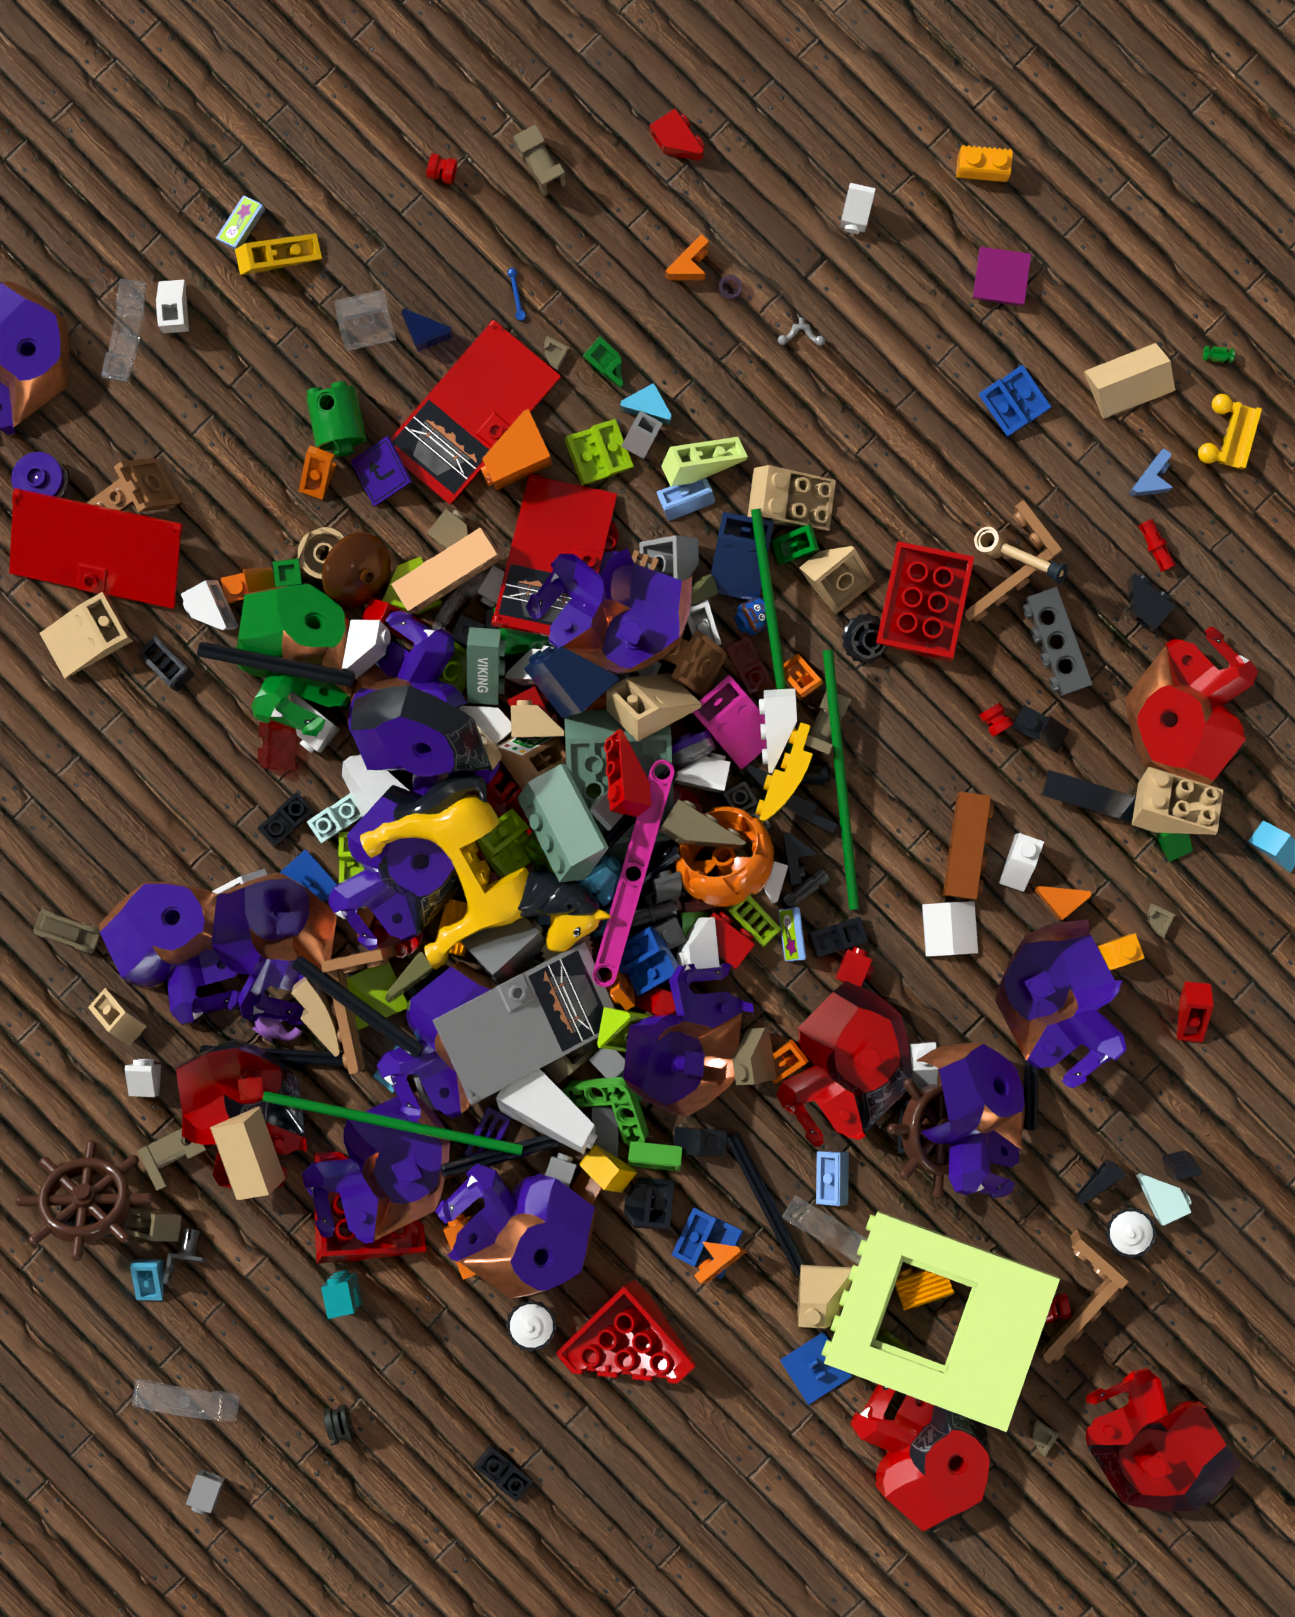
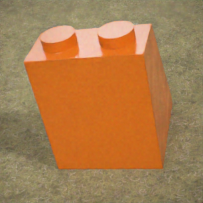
[481,409,552,491]

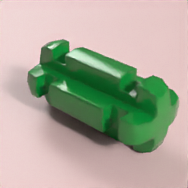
[1202,346,1235,363]

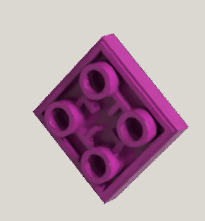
[972,247,1031,306]

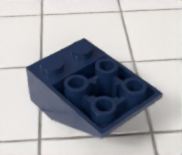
[711,512,774,600]

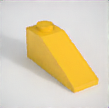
[235,233,322,275]

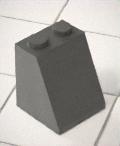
[460,917,546,985]

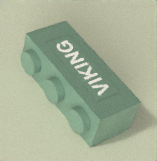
[467,627,506,705]

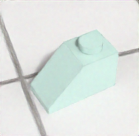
[1136,1173,1192,1226]

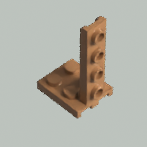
[87,458,181,512]
[965,500,1062,623]
[662,630,728,698]
[321,945,397,1075]
[1042,1229,1129,1364]

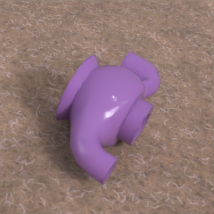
[252,1017,303,1043]

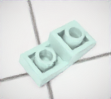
[307,793,362,843]

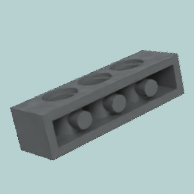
[1022,587,1092,697]

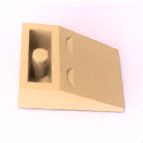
[748,465,836,531]
[40,592,133,679]
[606,673,701,742]
[1132,767,1223,835]

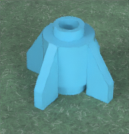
[578,855,622,906]

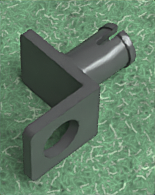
[163,1229,207,1285]

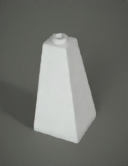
[342,754,410,817]
[496,1069,597,1154]

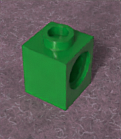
[273,558,303,587]

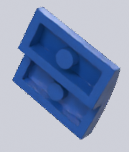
[979,364,1052,437]
[619,927,678,997]
[672,1207,744,1279]

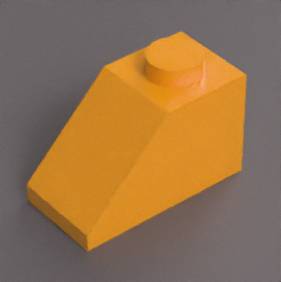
[1097,933,1144,970]

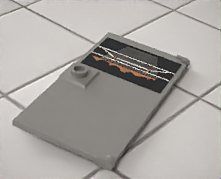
[432,942,615,1105]

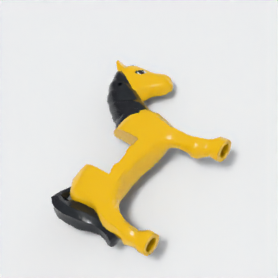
[360,773,611,970]

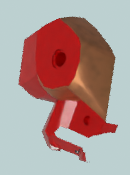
[1125,627,1258,785]

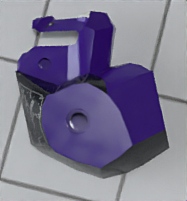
[351,686,499,796]
[327,785,462,950]

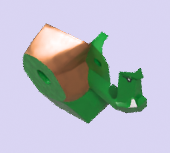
[236,584,352,737]

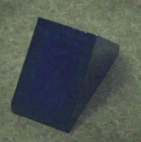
[402,308,453,352]

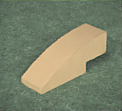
[291,977,342,1057]

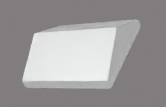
[922,901,978,957]

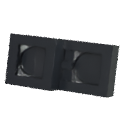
[807,917,868,958]

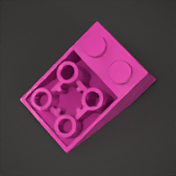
[691,675,767,770]

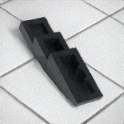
[746,765,837,834]
[1041,770,1136,824]

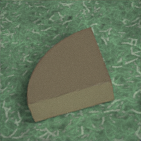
[544,336,570,372]
[1148,903,1175,938]
[1032,1419,1059,1457]

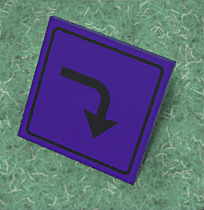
[351,436,412,507]

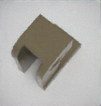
[513,124,566,197]
[803,690,851,758]
[33,906,100,954]
[137,1128,210,1191]

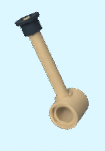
[974,527,1068,584]

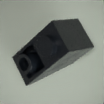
[1127,573,1175,633]

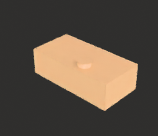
[391,528,503,614]

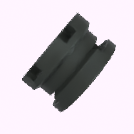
[324,1404,354,1446]

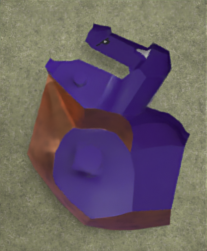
[526,547,692,673]
[211,872,337,1025]
[302,1091,450,1244]

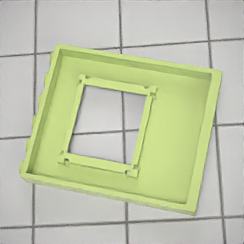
[821,1211,1060,1432]

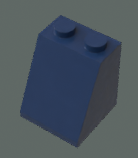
[524,646,619,718]

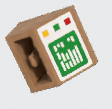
[497,737,566,790]

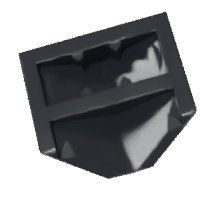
[624,1177,674,1231]

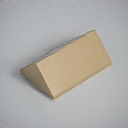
[1084,343,1175,419]
[210,1106,285,1200]

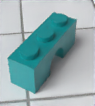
[321,1270,362,1319]

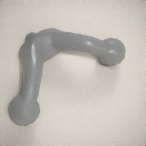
[778,317,825,346]

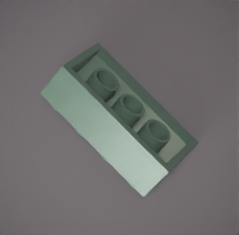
[517,764,609,882]

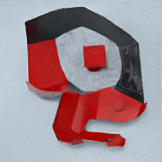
[776,981,912,1147]
[173,1039,307,1188]
[1086,1368,1241,1511]
[850,1384,990,1534]

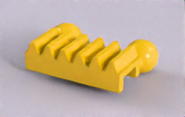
[1198,394,1262,470]

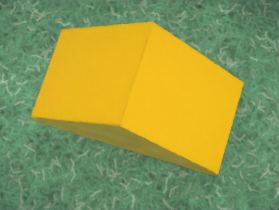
[580,1144,638,1193]

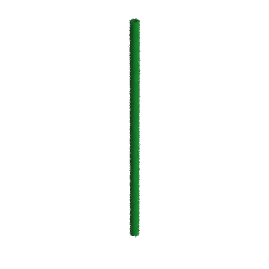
[751,508,793,754]
[823,649,859,910]
[263,1091,523,1155]

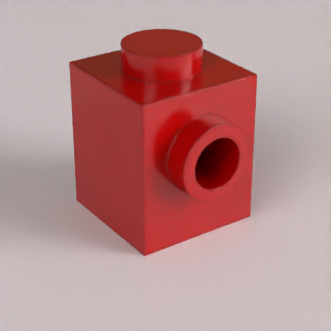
[835,947,874,987]

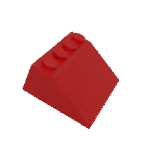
[876,541,974,662]

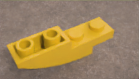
[755,722,813,824]

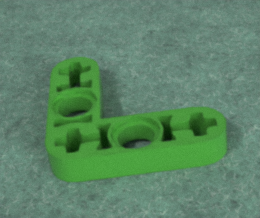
[562,1077,649,1147]

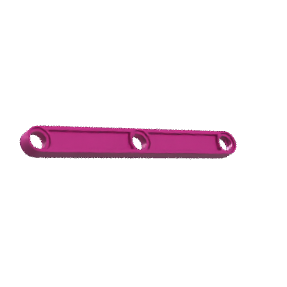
[593,759,674,987]

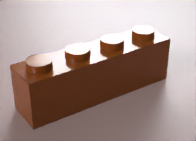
[943,792,994,900]

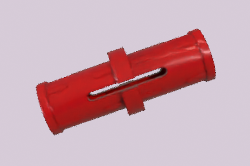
[1138,519,1176,572]

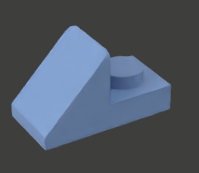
[1128,448,1173,497]

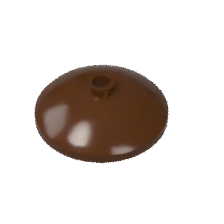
[322,532,391,608]

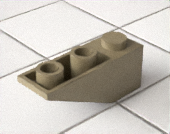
[658,799,745,849]

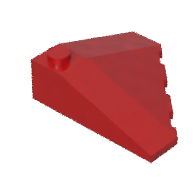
[314,1152,426,1264]
[555,1279,697,1384]

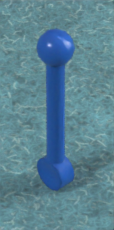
[507,268,526,321]

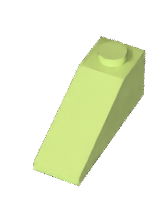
[661,437,748,486]

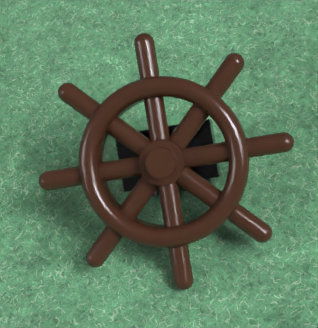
[887,1069,950,1199]
[15,1140,153,1261]

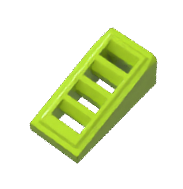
[725,895,781,947]

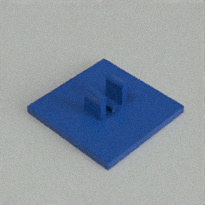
[280,849,337,902]
[780,1331,852,1405]

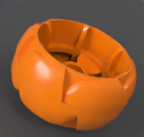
[673,806,774,907]

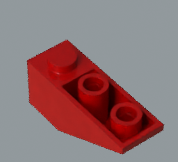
[604,729,652,817]

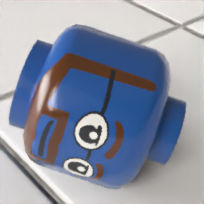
[735,597,768,635]

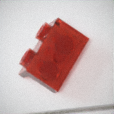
[257,720,298,771]

